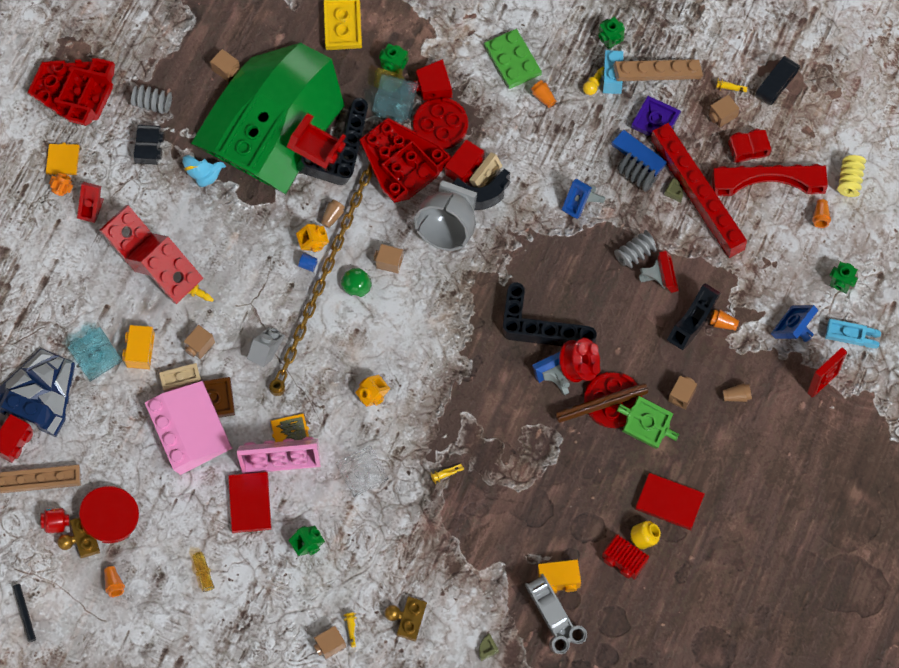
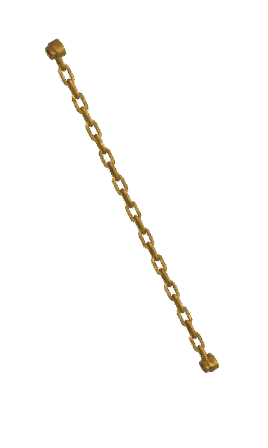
[269,160,372,396]

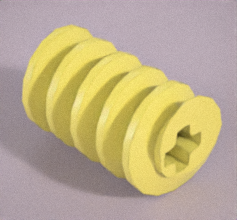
[837,155,866,197]

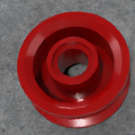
[559,338,600,383]

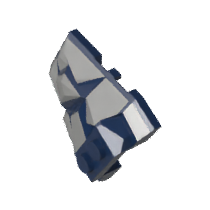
[0,348,75,437]

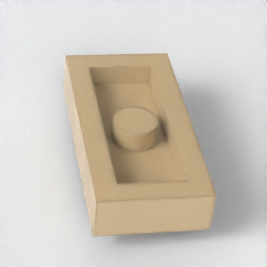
[469,153,502,188]
[159,363,201,393]

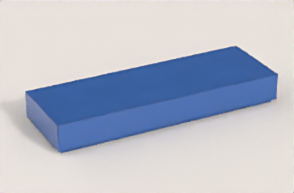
[612,130,667,177]

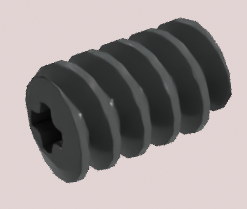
[617,152,658,192]

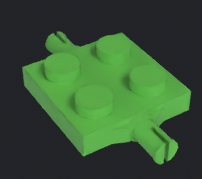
[617,396,679,449]

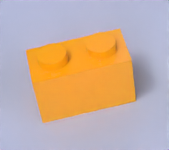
[122,325,155,369]
[538,560,581,593]

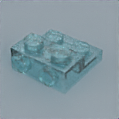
[372,74,418,123]
[67,327,122,382]

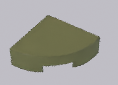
[664,178,683,203]
[479,633,499,662]

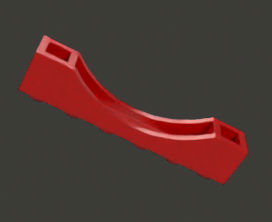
[712,164,828,196]

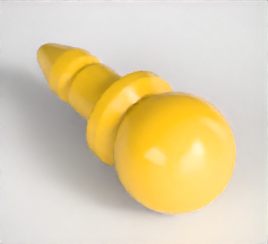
[583,67,604,95]
[188,284,214,302]

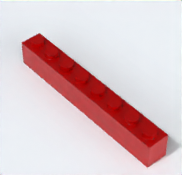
[651,123,747,258]

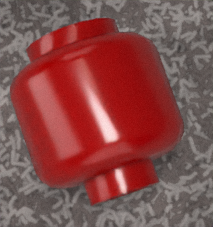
[40,507,69,533]

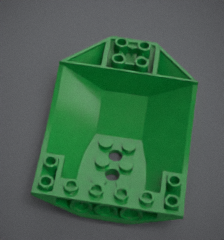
[191,43,345,195]

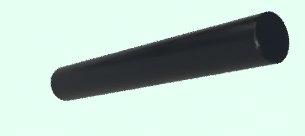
[13,584,36,642]

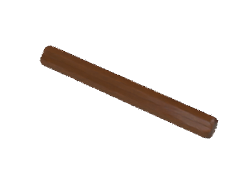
[556,383,648,423]

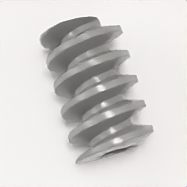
[131,85,172,114]
[614,230,657,268]

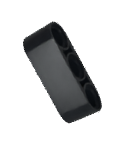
[755,56,800,105]

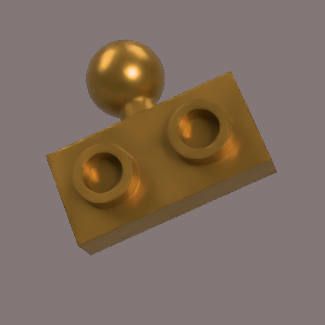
[57,518,100,559]
[385,596,427,642]

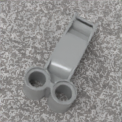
[525,574,587,654]

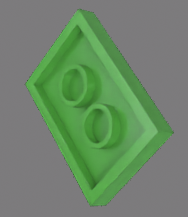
[484,29,542,89]

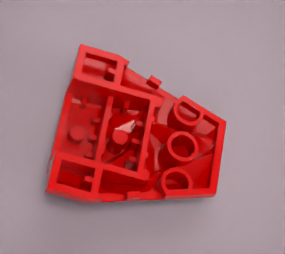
[27,58,115,126]

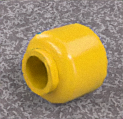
[631,521,661,549]

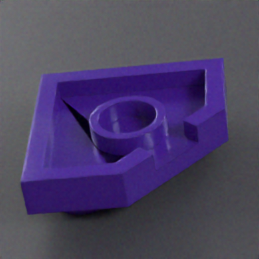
[631,96,681,136]

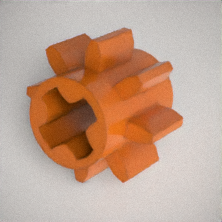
[49,173,73,196]

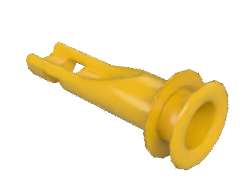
[716,78,747,93]
[431,464,464,484]
[343,612,357,647]

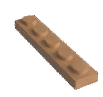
[613,60,703,81]
[0,465,81,494]

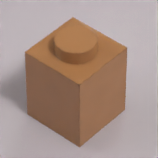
[210,49,240,82]
[709,95,740,128]
[374,244,403,274]
[184,325,215,359]
[668,376,697,410]
[313,626,346,660]

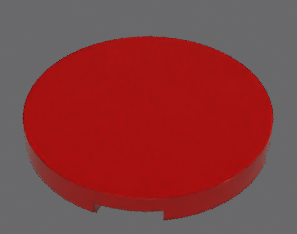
[413,98,468,149]
[584,372,642,428]
[79,486,139,544]

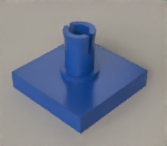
[770,305,818,342]

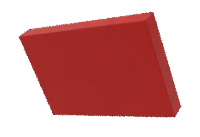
[807,347,847,397]
[228,472,272,533]
[635,473,705,530]

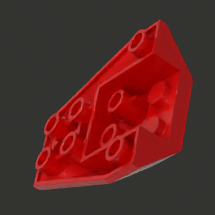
[360,118,451,203]

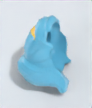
[182,155,226,187]

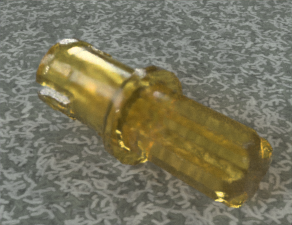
[192,552,215,592]

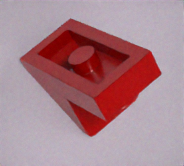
[77,182,104,223]

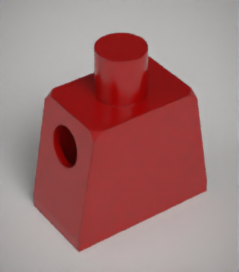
[407,59,452,101]

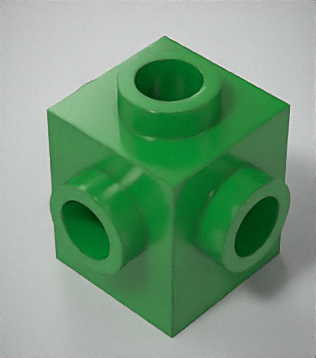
[598,16,625,49]
[379,43,409,75]
[829,261,858,294]
[288,526,325,556]

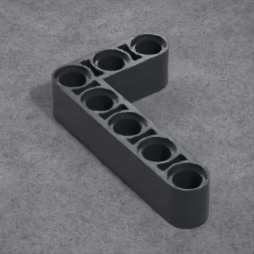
[297,98,368,185]
[503,282,597,346]

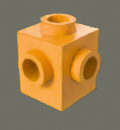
[296,224,329,252]
[355,374,390,407]

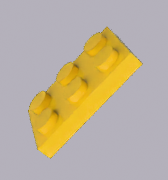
[324,0,362,50]

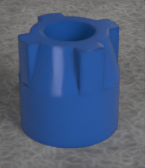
[298,253,318,272]

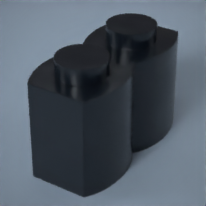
[134,125,165,165]

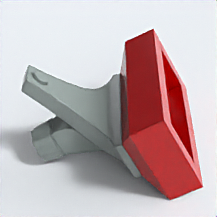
[639,251,679,293]

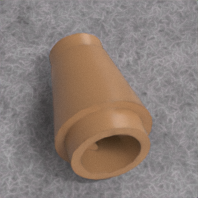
[320,199,345,228]
[723,383,752,402]

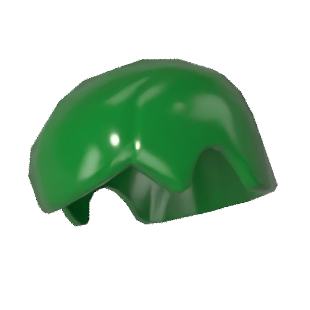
[341,268,372,297]

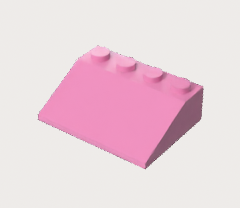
[145,381,232,475]
[237,437,321,474]

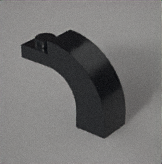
[452,168,511,211]
[667,283,721,350]

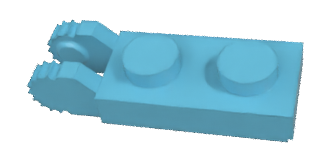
[825,319,881,349]

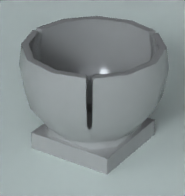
[414,180,477,251]

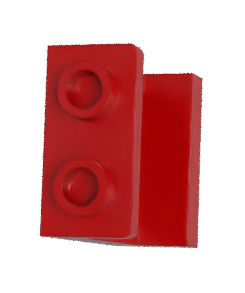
[287,113,346,169]

